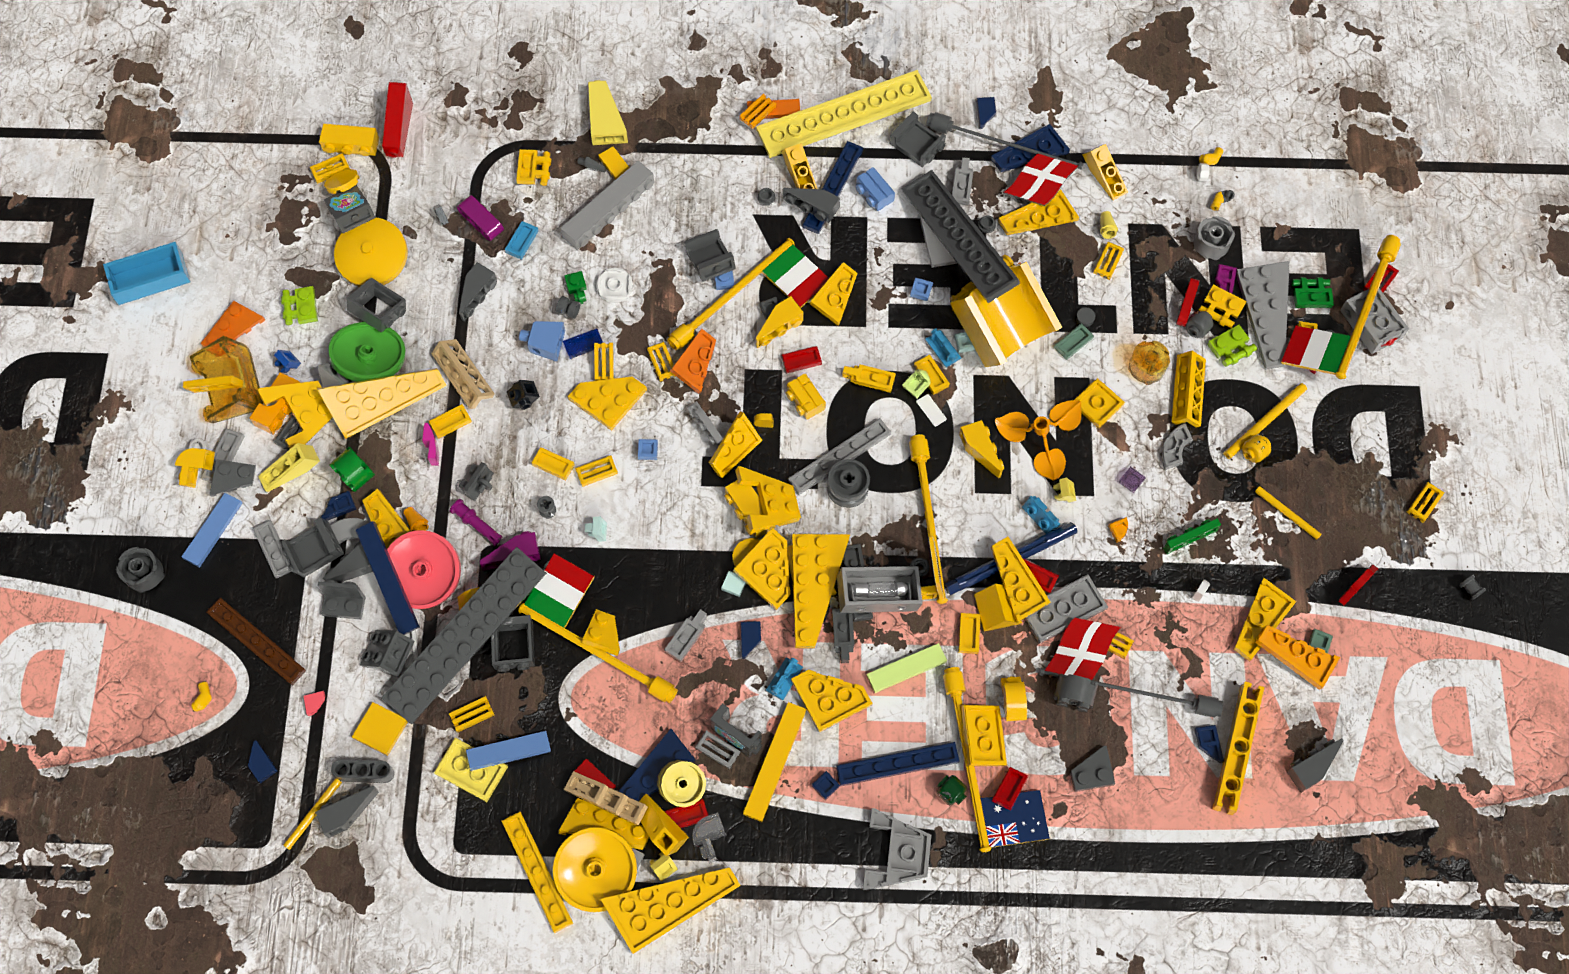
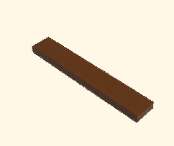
[207,598,306,686]

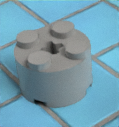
[1193,216,1235,260]

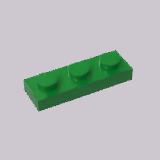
[1163,518,1221,555]

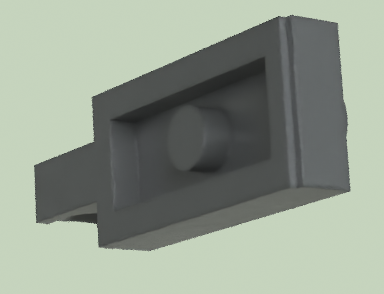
[832,608,854,663]

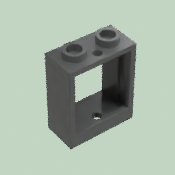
[346,278,406,333]
[491,615,535,672]

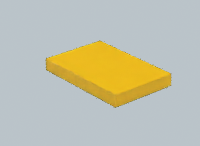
[961,705,1007,766]

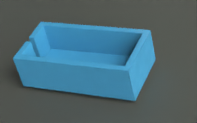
[103,242,191,305]

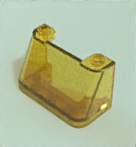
[190,336,264,423]

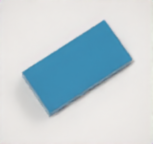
[505,221,539,260]

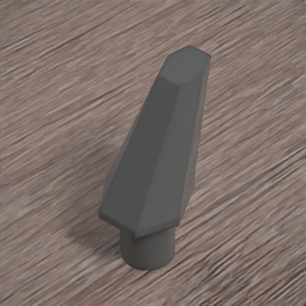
[578,156,606,173]

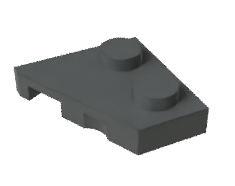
[210,459,256,497]
[1070,746,1115,792]

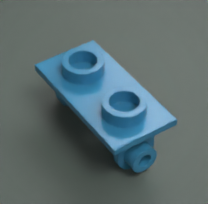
[925,329,961,367]
[1022,496,1060,534]
[766,657,803,700]

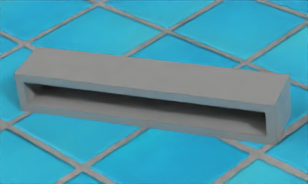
[560,161,654,250]

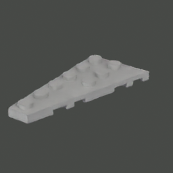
[1236,261,1290,370]

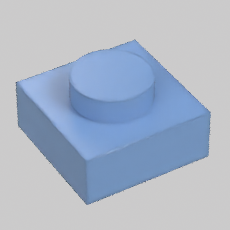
[715,271,735,290]
[910,278,933,301]
[638,439,658,460]

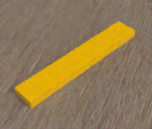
[743,702,807,822]
[502,812,574,933]

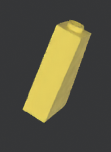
[588,80,628,145]

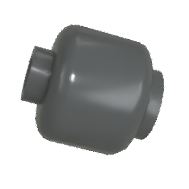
[1185,311,1213,338]

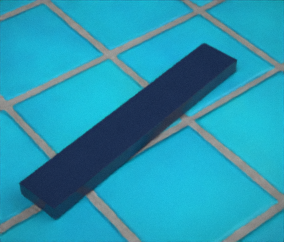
[803,141,863,234]
[356,521,420,635]
[836,742,960,787]

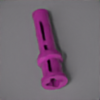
[450,499,503,546]

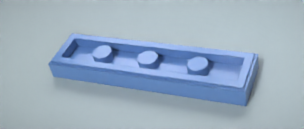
[182,493,243,568]
[466,731,551,771]

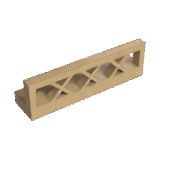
[431,339,495,409]

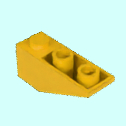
[781,143,817,189]
[1082,144,1128,200]
[756,296,804,348]
[959,420,1004,478]
[639,794,689,856]

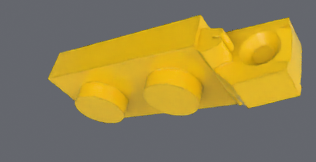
[842,364,896,393]

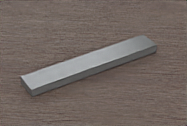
[788,418,891,495]

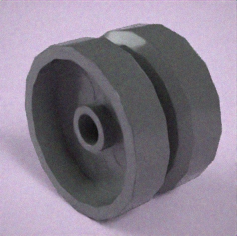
[827,459,870,508]

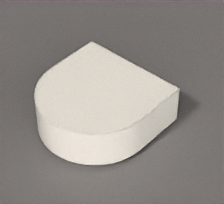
[1192,580,1210,602]

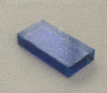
[563,329,603,359]

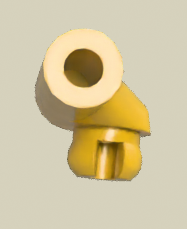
[1199,147,1224,165]
[191,682,212,712]

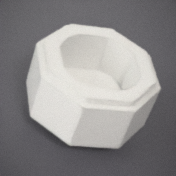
[1196,163,1209,181]
[189,438,210,450]

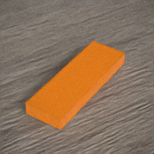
[747,99,800,119]

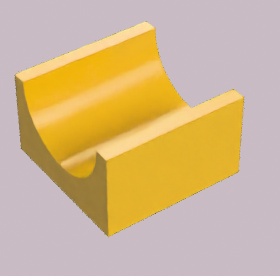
[950,262,1062,367]

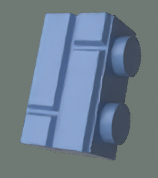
[856,167,895,211]

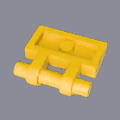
[516,149,552,186]
[1199,284,1247,328]

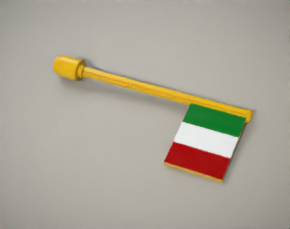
[1281,235,1401,379]
[667,238,829,350]
[518,554,678,703]

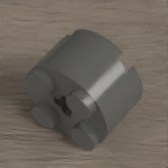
[116,547,164,593]
[1053,674,1098,712]

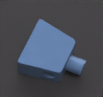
[519,321,566,361]

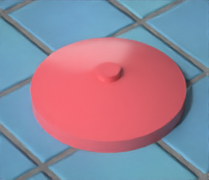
[387,530,461,609]

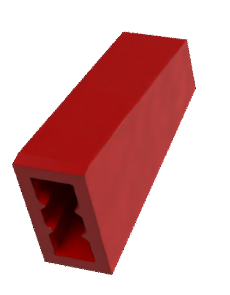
[382,82,413,158]

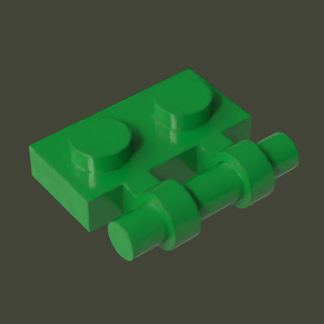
[1292,277,1334,308]

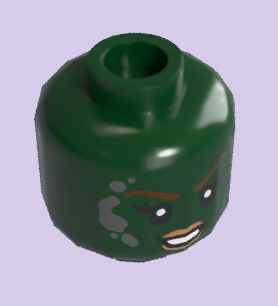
[936,775,967,806]

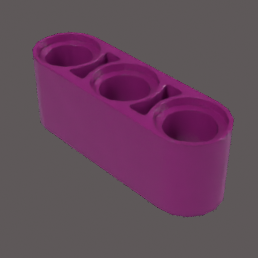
[456,195,504,241]

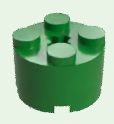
[329,447,375,492]

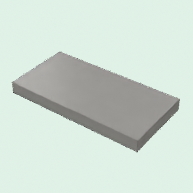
[1025,574,1108,644]

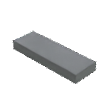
[200,428,245,483]
[253,520,292,579]

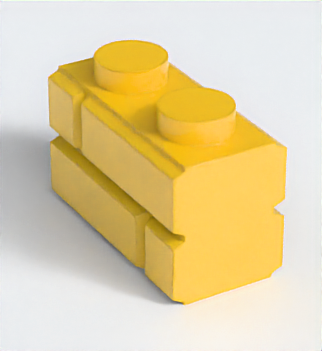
[785,373,826,420]

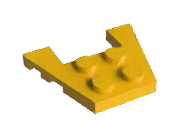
[257,381,333,449]
[735,466,801,533]

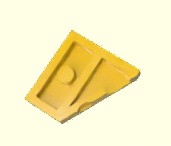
[582,609,620,656]

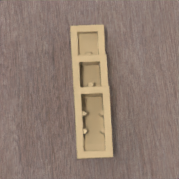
[564,771,648,825]

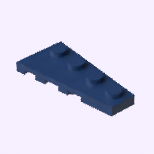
[991,124,1070,172]
[619,729,695,802]

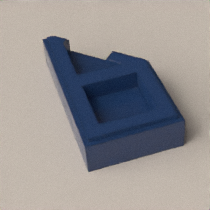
[976,97,996,129]
[321,491,356,521]
[741,621,761,659]
[1195,725,1224,763]
[248,741,278,783]

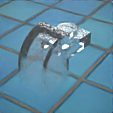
[692,812,726,863]

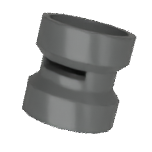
[556,296,581,319]

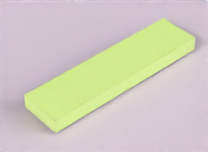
[866,643,947,693]

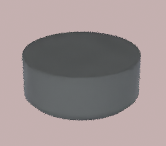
[1076,308,1095,327]

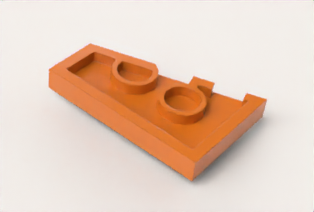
[201,301,265,355]
[670,329,716,394]

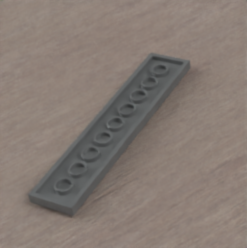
[902,170,1020,303]
[382,547,547,725]

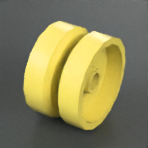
[657,760,706,807]

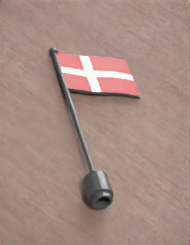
[926,112,1084,206]
[1039,618,1223,718]

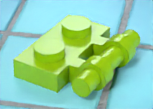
[281,286,318,325]
[1207,325,1257,367]

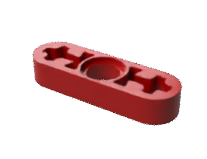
[1176,278,1200,327]

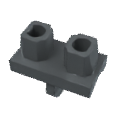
[459,462,494,501]

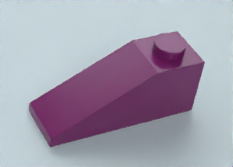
[480,531,541,571]

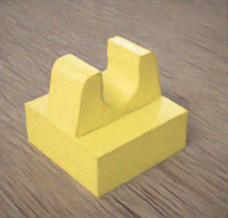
[1053,478,1076,503]
[650,852,678,882]

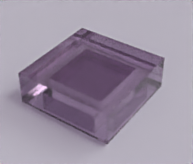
[1119,466,1146,493]

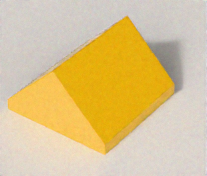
[974,584,1022,632]

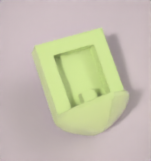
[902,369,931,399]

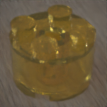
[1128,341,1170,385]

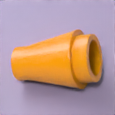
[403,507,429,532]

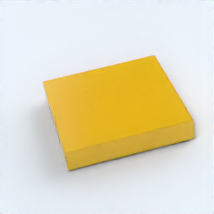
[1074,378,1125,429]
[352,702,408,756]

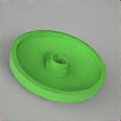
[329,322,405,382]

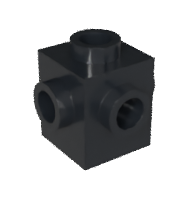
[507,380,540,410]

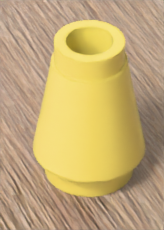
[1100,211,1118,239]

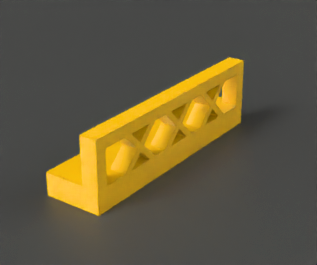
[1172,351,1206,428]

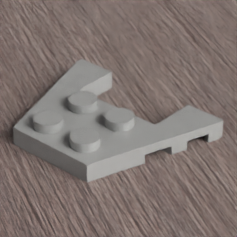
[863,808,931,890]

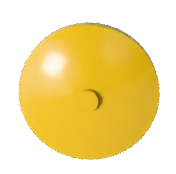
[334,218,408,287]
[553,827,637,912]

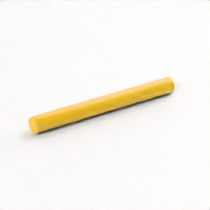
[1255,486,1322,540]
[283,778,342,850]

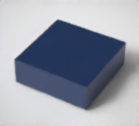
[811,771,840,801]

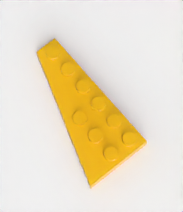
[792,534,850,649]

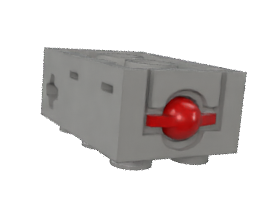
[1340,288,1409,354]

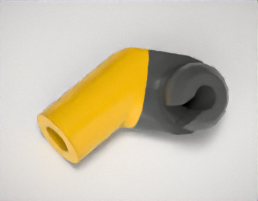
[1210,190,1235,211]

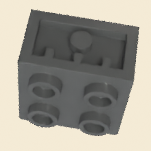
[318,580,366,620]
[360,630,415,677]

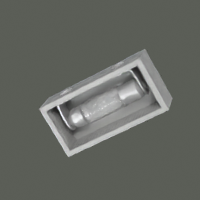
[837,566,923,613]

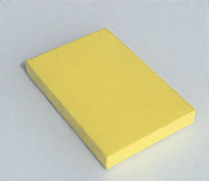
[434,738,508,802]

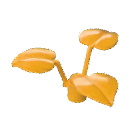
[995,400,1081,480]

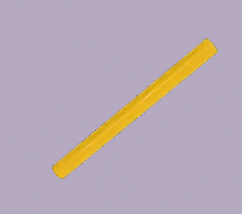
[1223,383,1307,459]

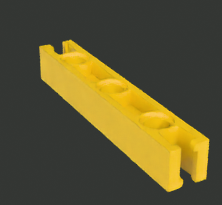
[1212,681,1265,815]

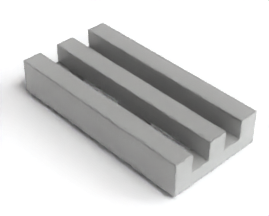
[695,730,740,770]

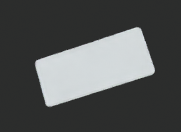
[916,394,947,427]

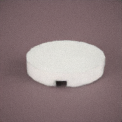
[596,267,633,303]

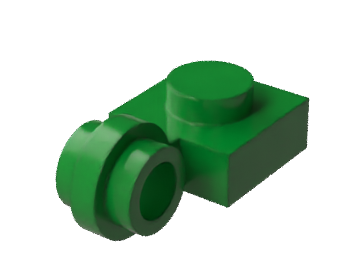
[564,271,587,304]

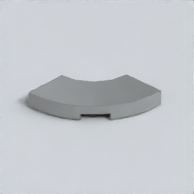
[1162,424,1193,470]
[331,518,370,544]

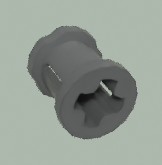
[537,496,557,519]
[1459,575,1486,601]

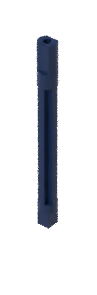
[944,522,1078,595]

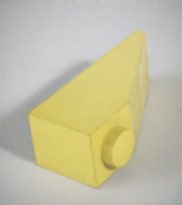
[258,443,320,492]

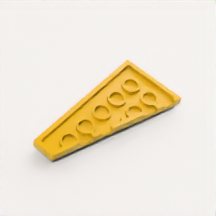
[317,368,447,439]
[601,867,741,954]

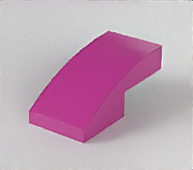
[422,423,439,466]

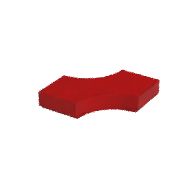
[1339,564,1379,605]

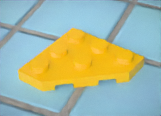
[568,377,647,431]
[733,528,790,610]
[791,670,873,733]

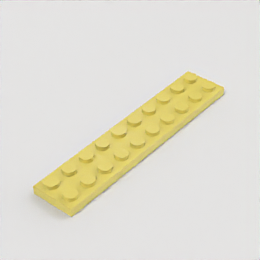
[756,70,932,158]

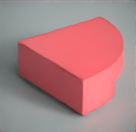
[304,691,325,716]

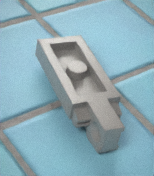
[952,158,973,205]
[687,401,723,446]
[664,609,707,662]

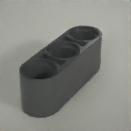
[331,759,395,783]

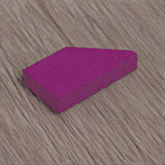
[1215,264,1237,294]

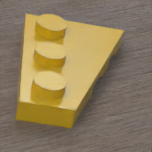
[810,262,858,326]
[709,411,762,478]

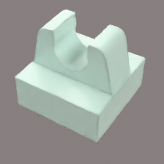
[585,516,607,542]

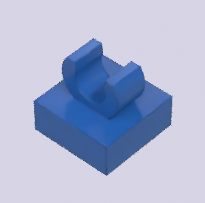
[274,350,301,373]

